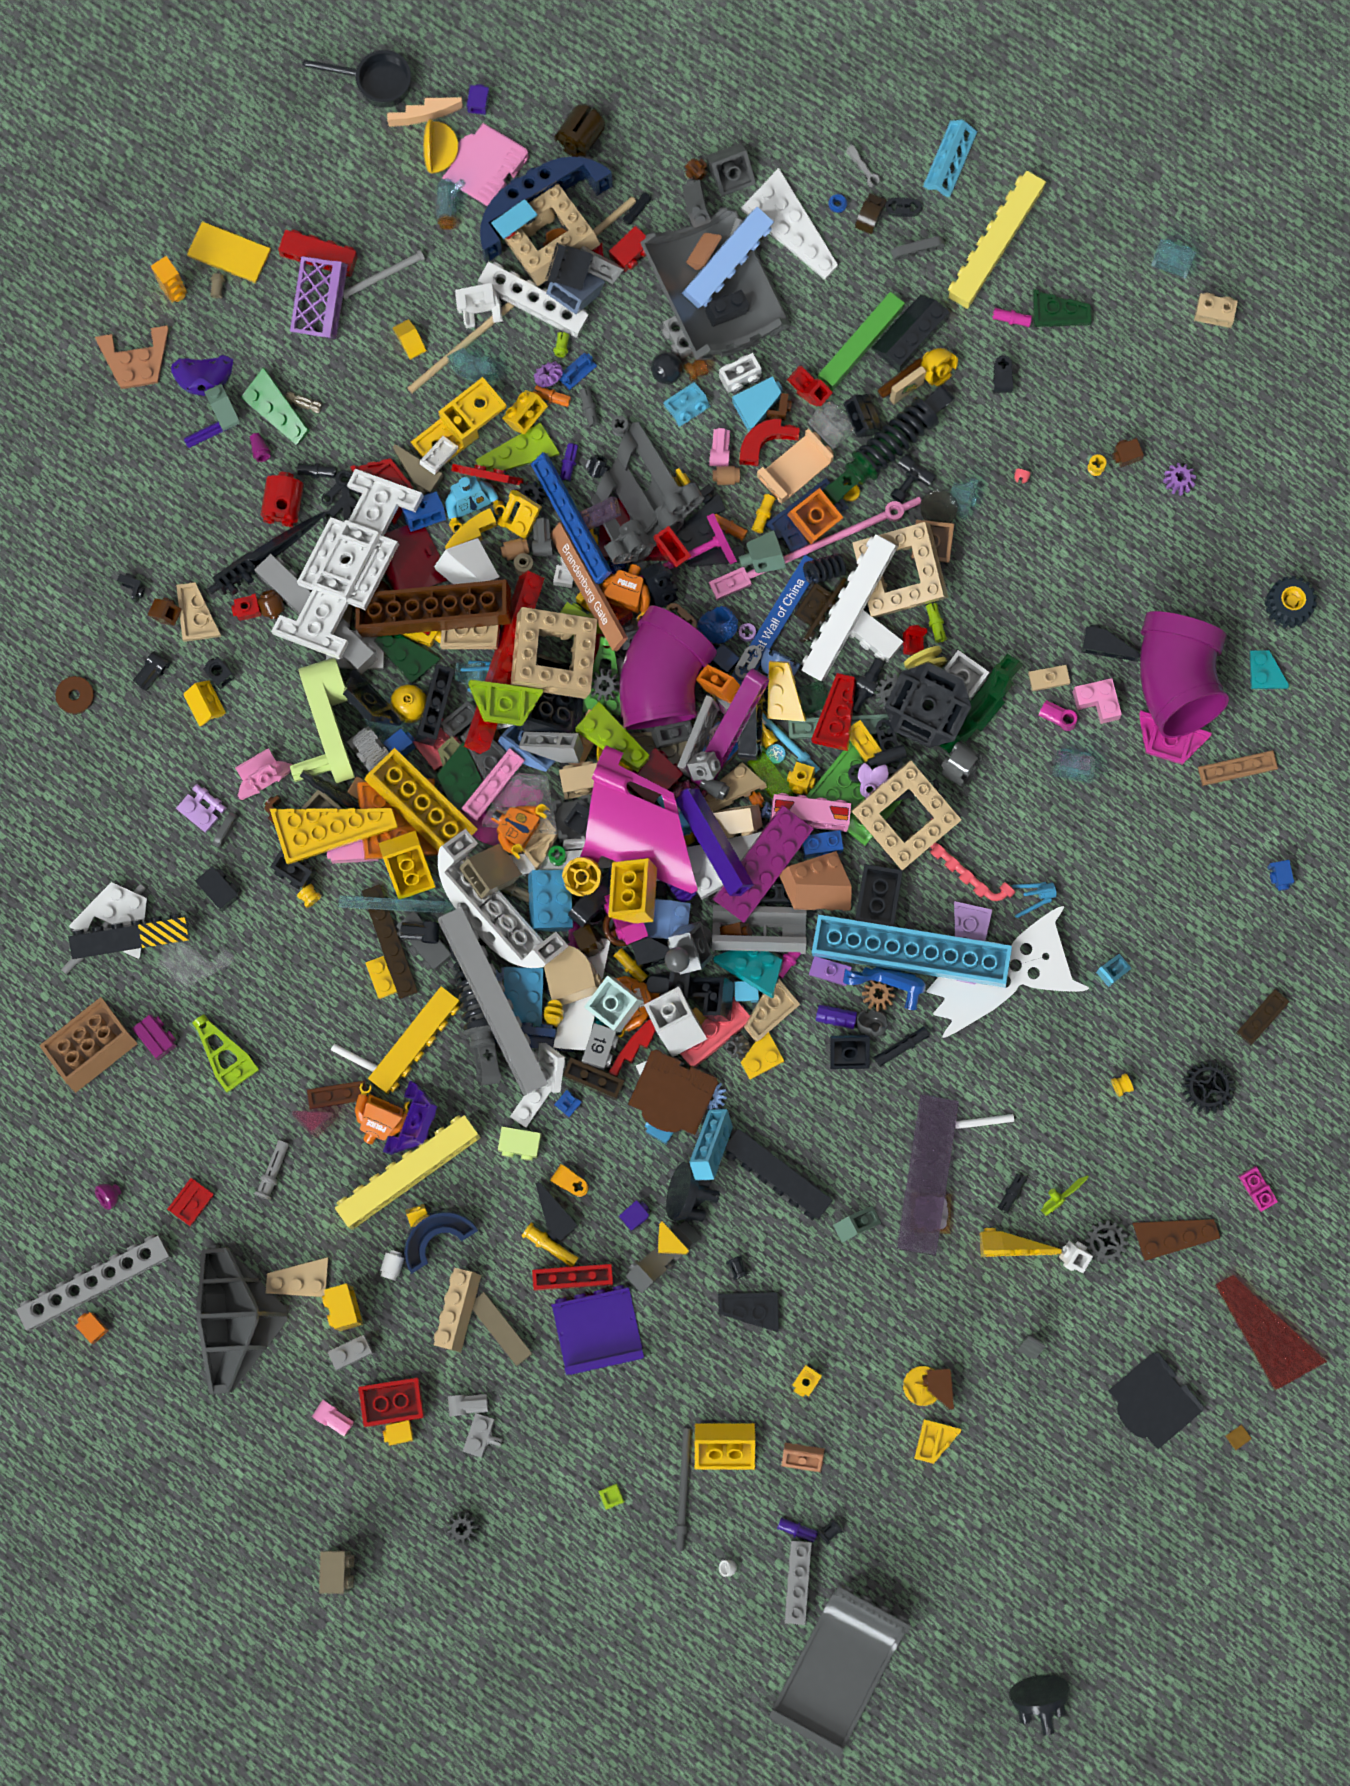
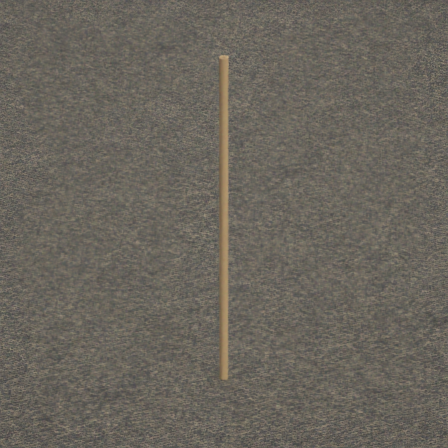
[407,197,636,393]

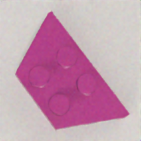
[1139,711,1212,765]

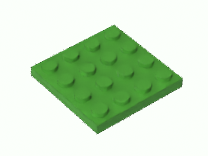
[807,742,904,846]

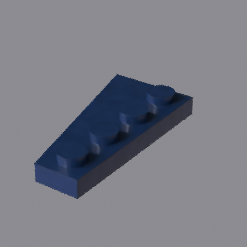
[766,478,849,539]

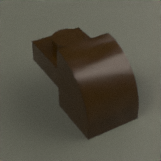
[855,193,887,235]

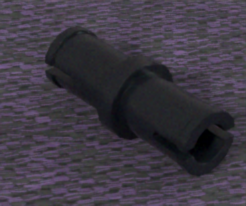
[297,463,337,479]
[997,1174,1027,1214]

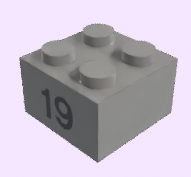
[582,1023,619,1072]

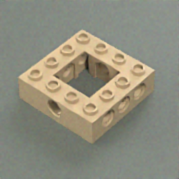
[504,184,600,286]
[853,522,949,618]
[510,607,597,699]
[851,760,961,870]

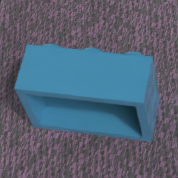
[528,870,573,932]

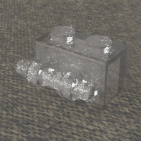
[808,402,855,449]

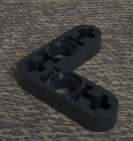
[848,719,903,784]

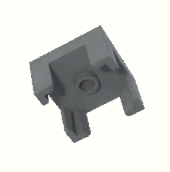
[552,794,591,843]

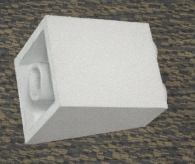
[434,538,499,584]
[644,987,707,1057]

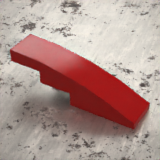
[609,1019,656,1077]

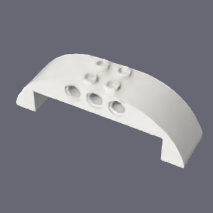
[438,829,568,968]

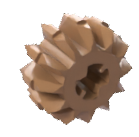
[862,980,895,1012]

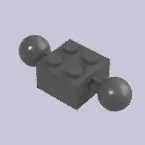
[665,921,713,974]

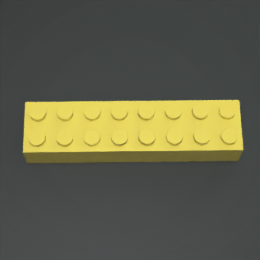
[335,1115,480,1230]

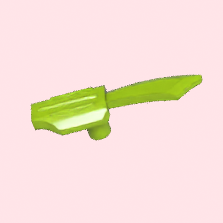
[1041,1176,1089,1216]

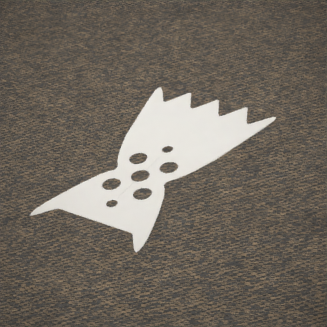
[926,906,1089,1038]

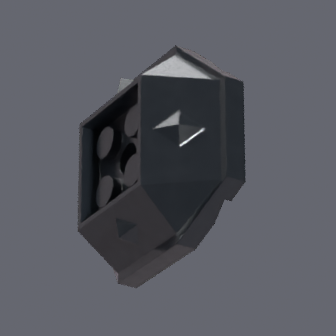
[884,661,972,748]

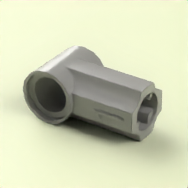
[448,1394,488,1417]

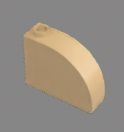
[544,945,602,1006]

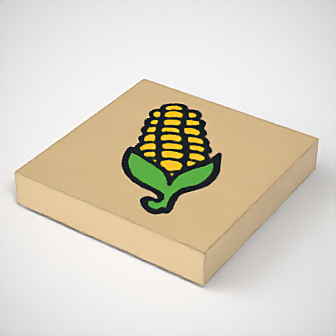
[890,366,926,405]

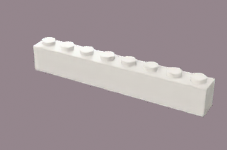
[801,534,898,681]

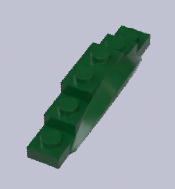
[938,653,1023,754]

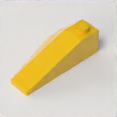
[980,1228,1062,1257]

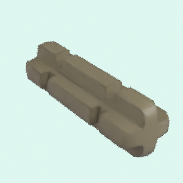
[286,392,322,413]

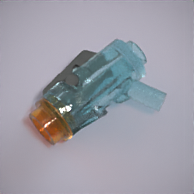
[435,179,466,230]

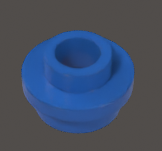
[829,194,847,213]

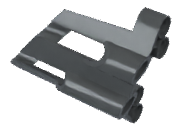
[591,422,704,564]

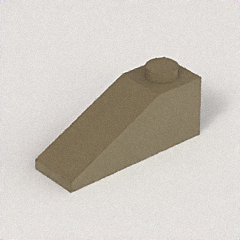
[393,444,444,496]

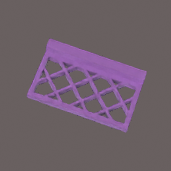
[290,256,348,339]

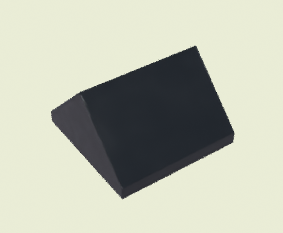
[829,1035,870,1069]

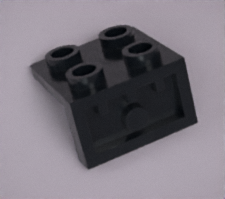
[545,242,593,290]

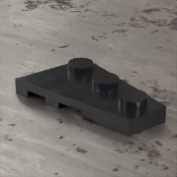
[718,1292,779,1333]

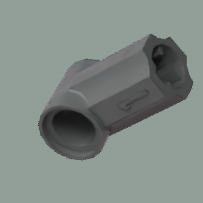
[532,518,554,557]

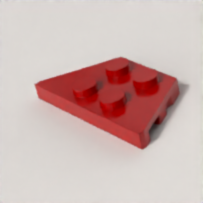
[350,458,414,525]
[451,464,524,485]

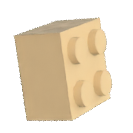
[559,761,597,800]
[713,804,763,838]

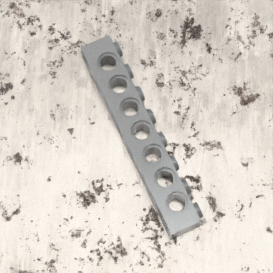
[16,1234,172,1331]

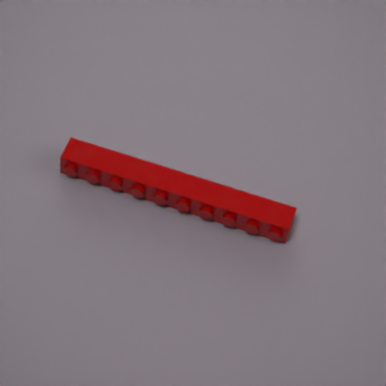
[464,571,545,754]

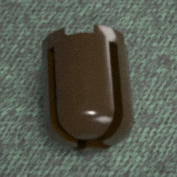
[554,104,605,158]

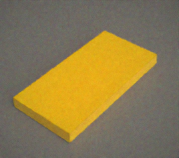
[187,222,271,283]

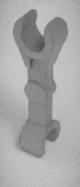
[846,145,880,188]

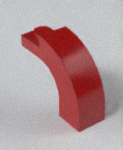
[739,419,800,466]

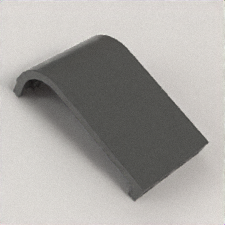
[768,1585,911,1757]

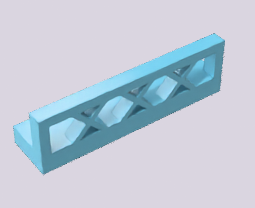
[923,120,977,197]

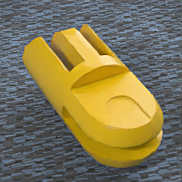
[544,1000,564,1028]

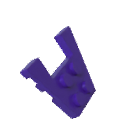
[383,1081,437,1155]

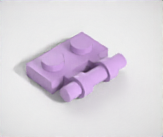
[176,784,226,833]

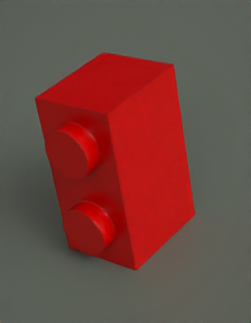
[609,226,646,272]

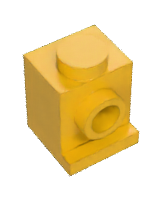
[792,1365,822,1397]

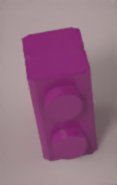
[132,1014,176,1061]

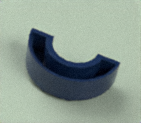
[404,1210,478,1274]

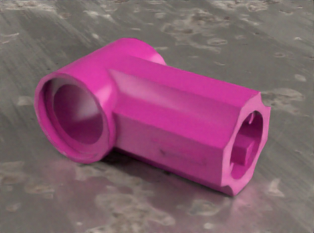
[1038,700,1077,731]

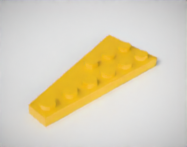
[270,808,398,864]

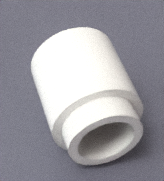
[380,1250,405,1281]

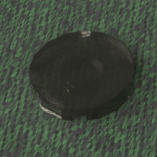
[920,489,958,523]

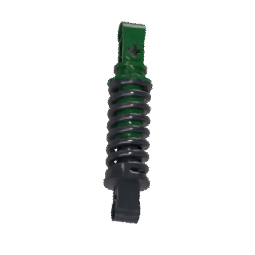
[822,384,955,505]

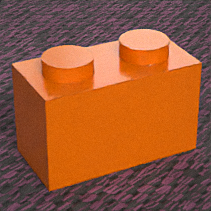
[696,664,740,704]

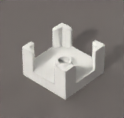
[455,283,503,328]

